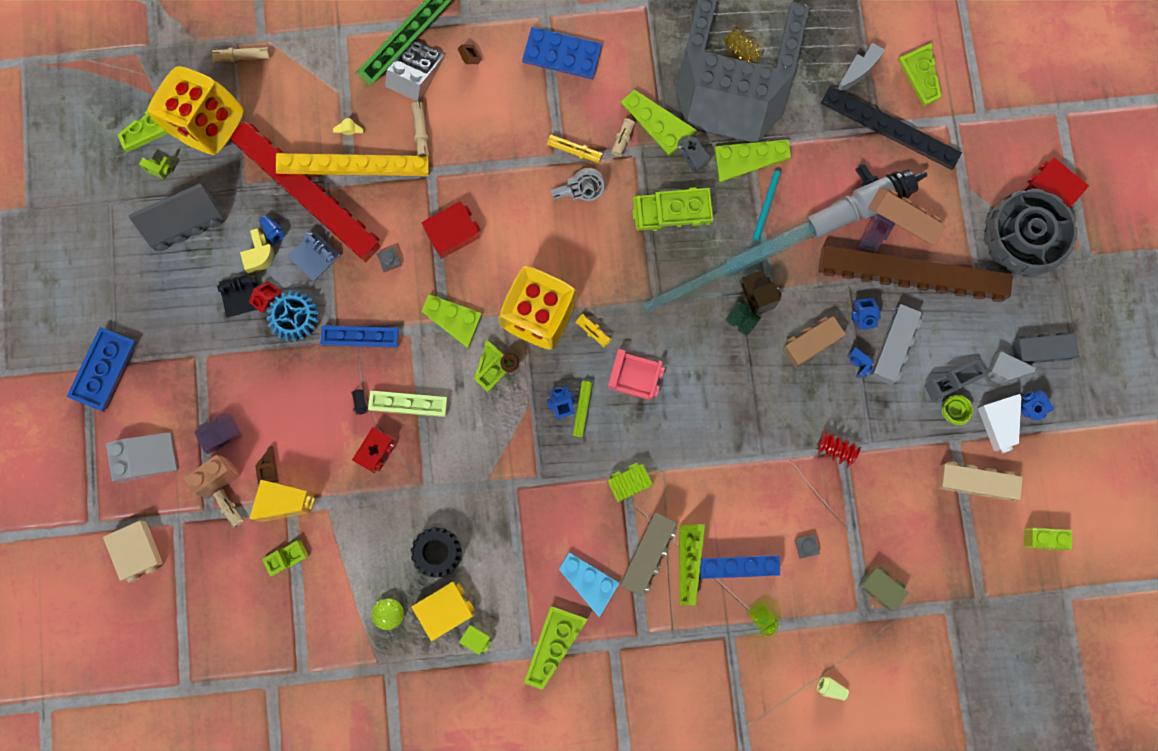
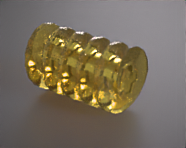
[724,26,765,63]

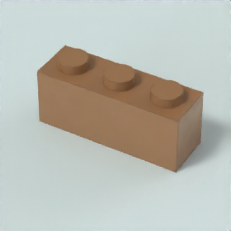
[783,316,846,368]

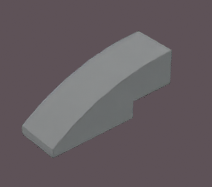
[837,43,885,92]

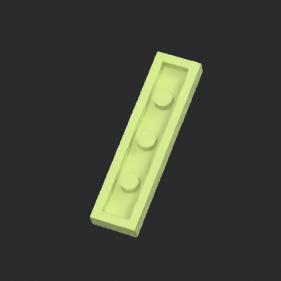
[368,391,448,417]

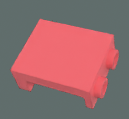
[607,349,665,401]

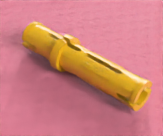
[547,134,603,164]

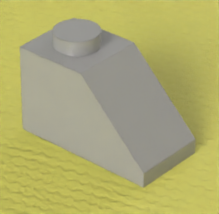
[987,351,1036,384]

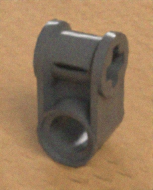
[677,136,711,172]

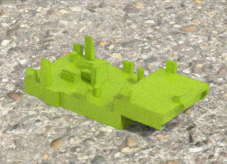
[632,187,713,231]

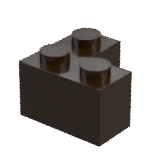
[740,270,782,316]

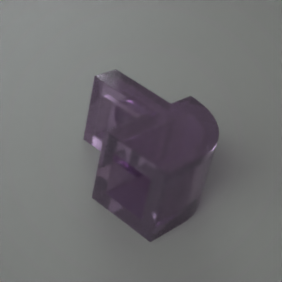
[857,214,896,253]

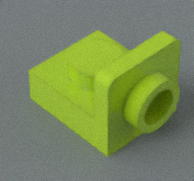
[139,156,173,180]

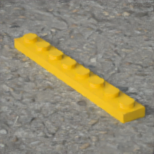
[276,153,428,176]

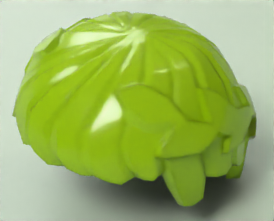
[941,395,973,425]
[371,598,404,630]

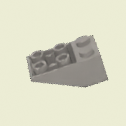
[385,40,445,101]

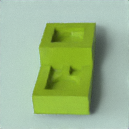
[262,540,309,577]

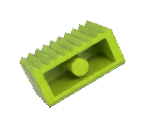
[607,463,653,503]
[1024,528,1072,551]

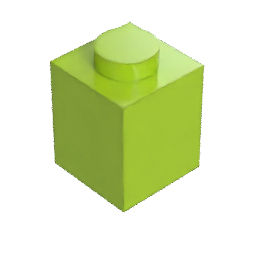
[459,625,492,655]

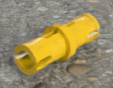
[575,314,611,348]

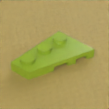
[118,111,169,153]
[422,294,482,349]

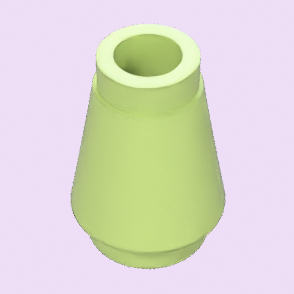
[817,677,849,701]

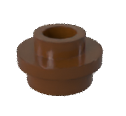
[500,353,520,373]

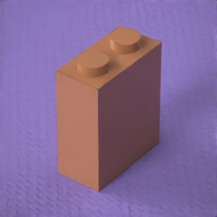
[183,454,240,498]

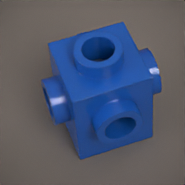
[851,298,881,329]
[547,386,576,419]
[1021,389,1054,421]

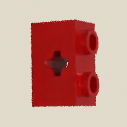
[352,427,395,474]

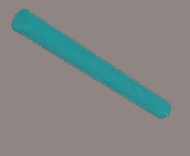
[752,170,781,241]

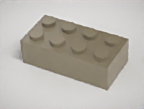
[619,512,678,596]

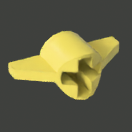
[333,118,363,135]

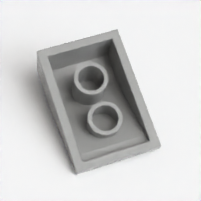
[106,433,178,484]

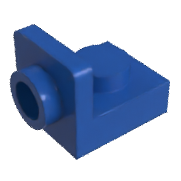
[847,348,874,379]

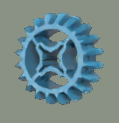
[266,291,319,342]

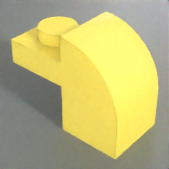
[240,229,275,274]

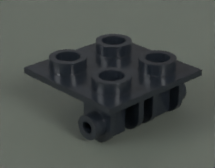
[217,273,259,318]

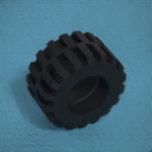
[411,527,462,578]

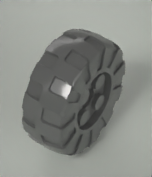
[984,188,1077,277]

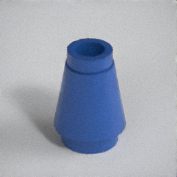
[259,215,284,243]

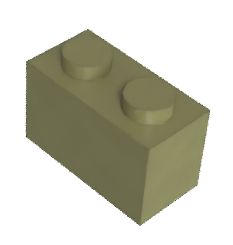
[858,567,909,611]

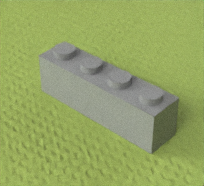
[870,304,922,385]

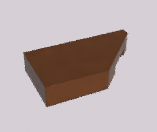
[255,446,279,485]

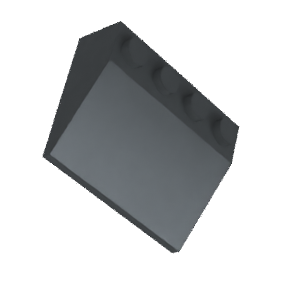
[128,183,225,252]

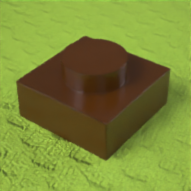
[458,44,482,64]

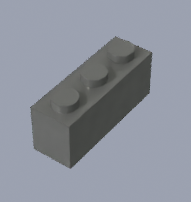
[1013,332,1080,364]

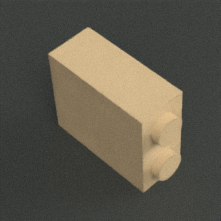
[103,521,164,583]

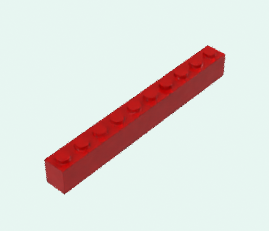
[230,121,381,263]

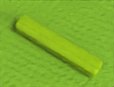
[573,381,592,438]

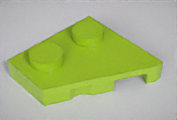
[474,340,513,393]

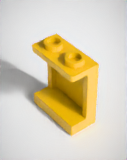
[412,582,475,642]

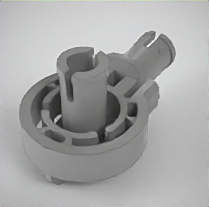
[551,168,604,201]

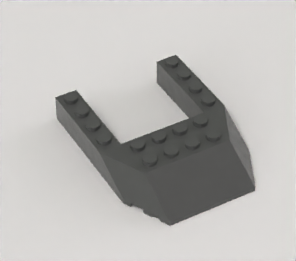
[676,0,810,143]

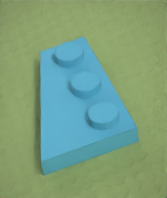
[559,553,619,617]

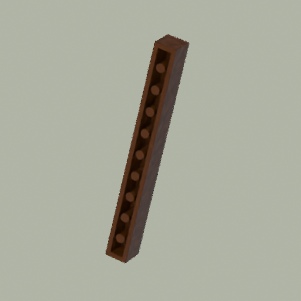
[818,246,1013,302]

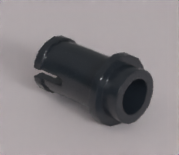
[351,389,368,415]

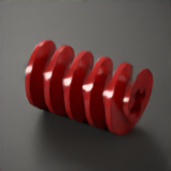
[817,430,861,468]

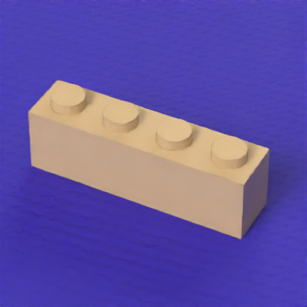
[937,462,1023,502]

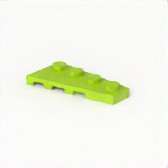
[620,89,697,156]
[714,140,791,184]
[679,524,705,605]
[524,606,588,690]

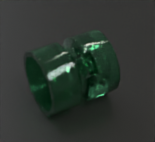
[725,301,761,337]

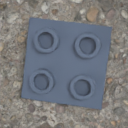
[288,230,341,281]

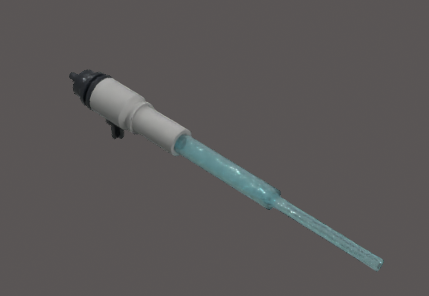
[642,164,927,313]

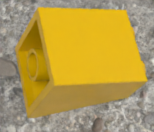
[249,480,316,522]

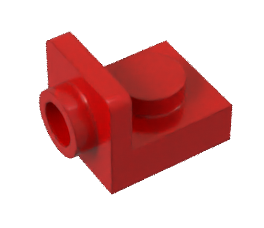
[249,281,282,313]

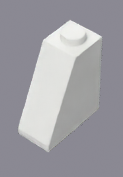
[978,394,1021,453]

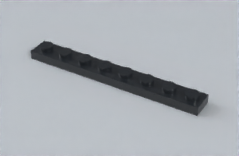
[820,86,962,170]

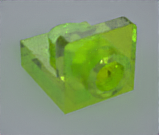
[747,602,780,637]

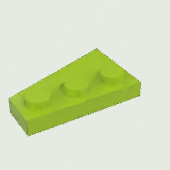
[898,43,941,107]

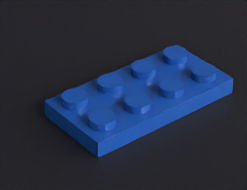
[522,27,602,80]
[66,327,137,412]

